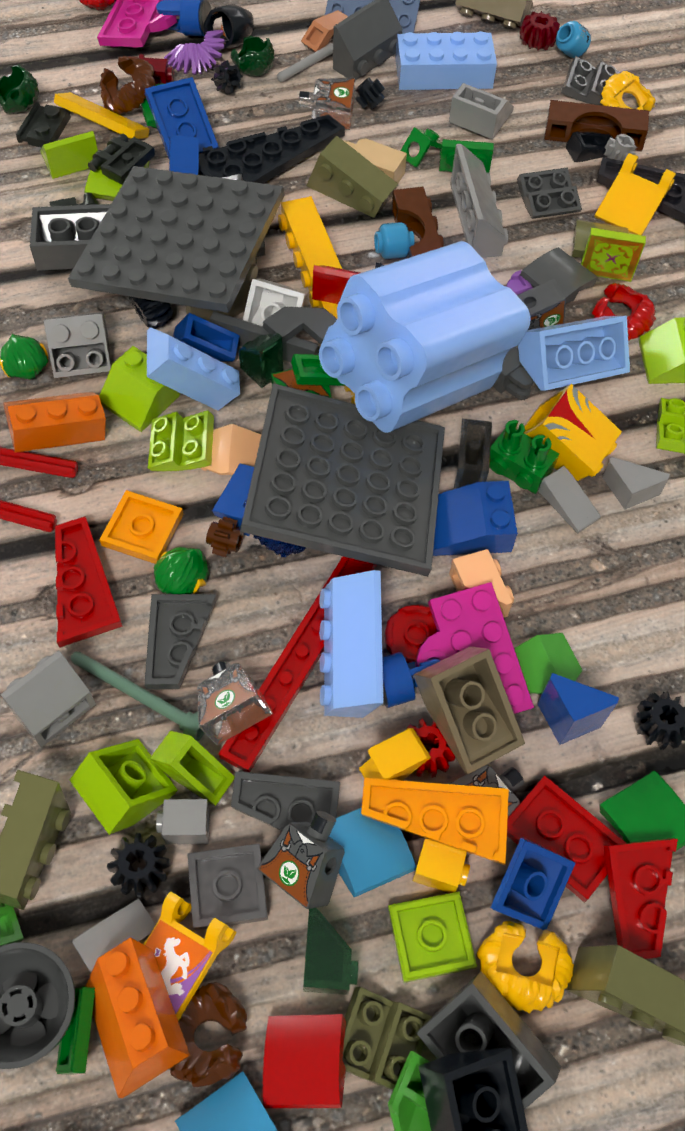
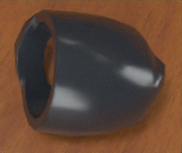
[204,4,254,49]

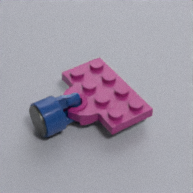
[97,0,212,48]
[382,582,534,714]

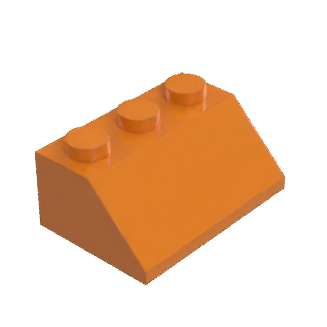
[3,392,106,453]
[85,937,190,1099]

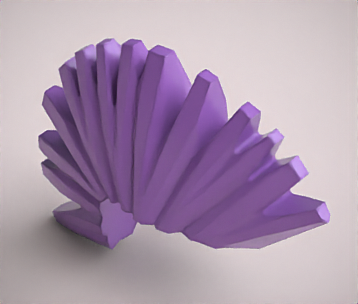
[164,30,225,75]

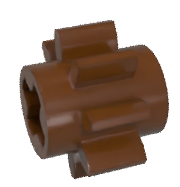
[206,517,244,558]

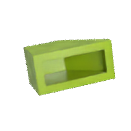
[149,731,235,806]

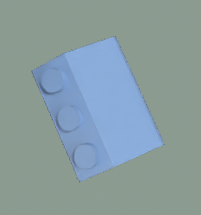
[147,327,240,411]

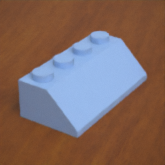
[518,316,630,391]
[319,570,383,718]

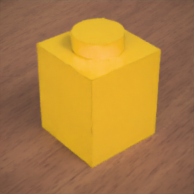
[412,838,470,893]

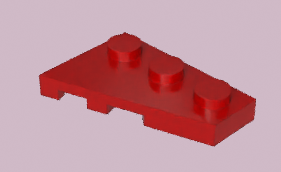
[604,838,678,959]

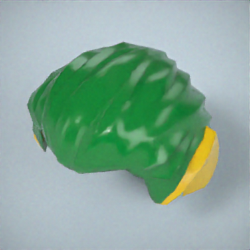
[0,334,48,380]
[154,547,209,594]

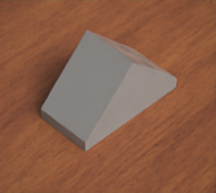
[602,457,670,510]

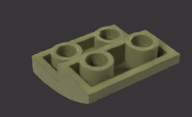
[342,987,432,1091]

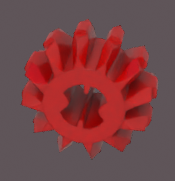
[406,718,456,778]

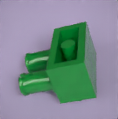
[485,420,559,494]

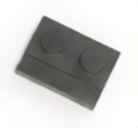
[16,102,71,148]

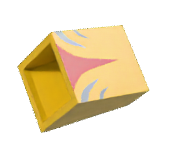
[524,384,622,481]

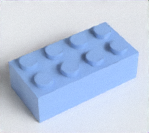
[395,31,497,90]

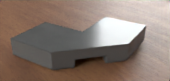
[263,307,337,344]

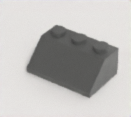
[333,0,403,81]
[30,204,111,271]
[417,971,561,1110]

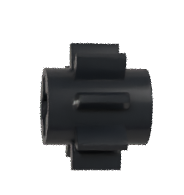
[211,60,243,95]
[355,77,385,110]

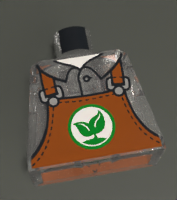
[299,78,356,130]
[197,662,273,745]

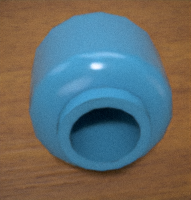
[556,21,591,58]
[374,222,415,260]

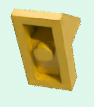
[359,728,431,781]

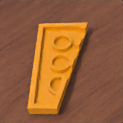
[361,778,509,865]

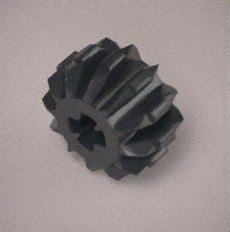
[129,296,173,329]
[634,691,685,750]
[107,833,171,898]

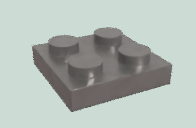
[187,843,268,931]

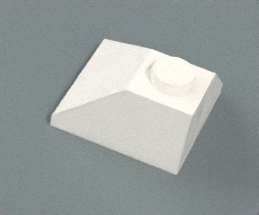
[243,279,306,337]

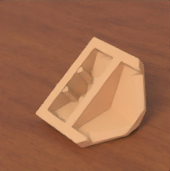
[201,424,261,475]

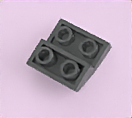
[561,56,621,106]
[517,167,582,219]
[520,247,598,303]

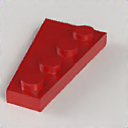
[55,516,123,648]

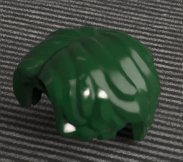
[231,35,274,77]
[0,65,39,114]

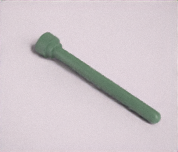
[71,651,210,741]

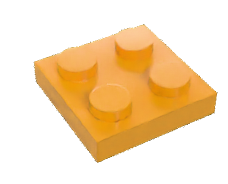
[99,490,184,564]

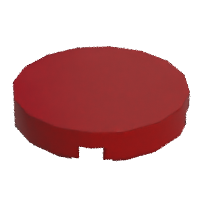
[384,605,437,664]

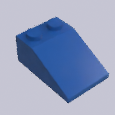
[433,481,518,556]

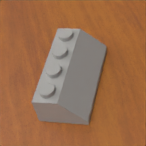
[450,144,508,258]

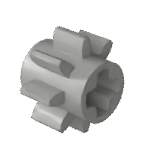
[604,134,637,161]

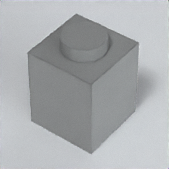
[156,799,210,844]

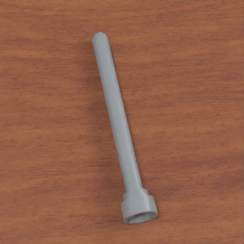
[277,42,333,82]

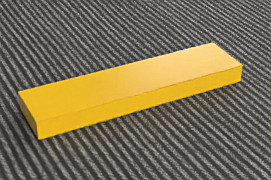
[54,92,150,139]

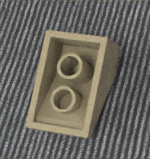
[413,647,525,774]

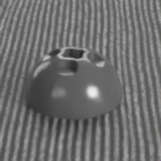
[0,942,76,1069]

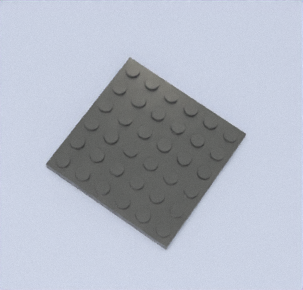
[68,166,285,313]
[240,383,445,577]

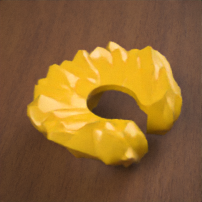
[600,71,656,112]
[477,921,574,1014]

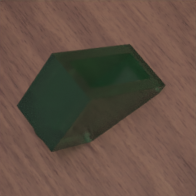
[239,333,283,388]
[303,908,358,995]

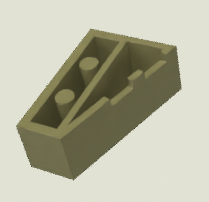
[306,136,398,218]
[0,770,71,910]
[566,945,685,1046]

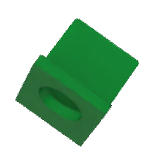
[400,127,442,168]

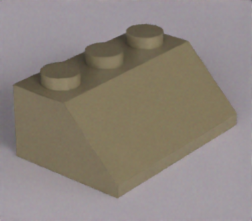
[455,0,533,29]

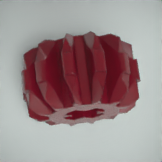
[520,11,560,51]

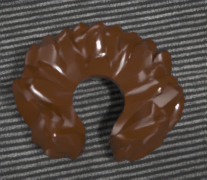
[99,56,156,115]
[170,982,247,1087]

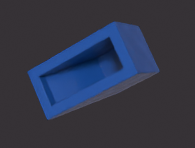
[173,313,240,362]

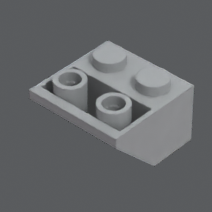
[449,83,514,139]
[43,311,111,378]
[1,650,96,748]

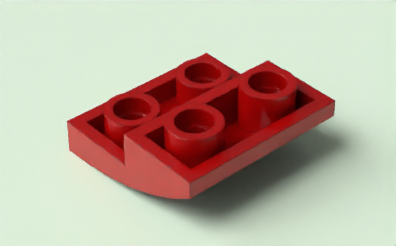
[263,1014,346,1108]

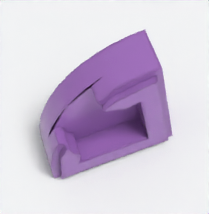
[506,270,533,295]

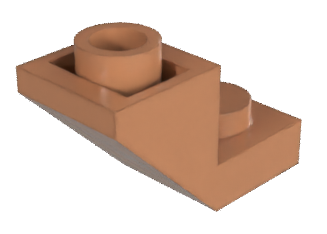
[301,10,348,52]

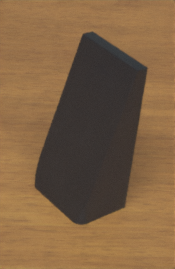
[566,132,612,162]

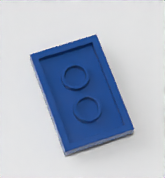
[145,77,219,158]

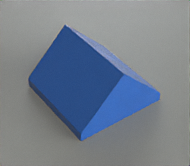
[537,673,619,745]
[490,837,575,930]

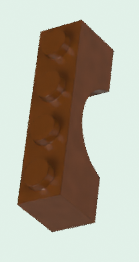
[544,100,649,151]
[391,186,444,258]

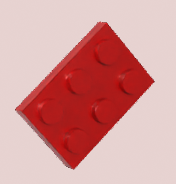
[507,775,626,903]

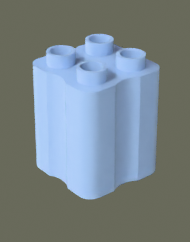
[319,241,531,433]

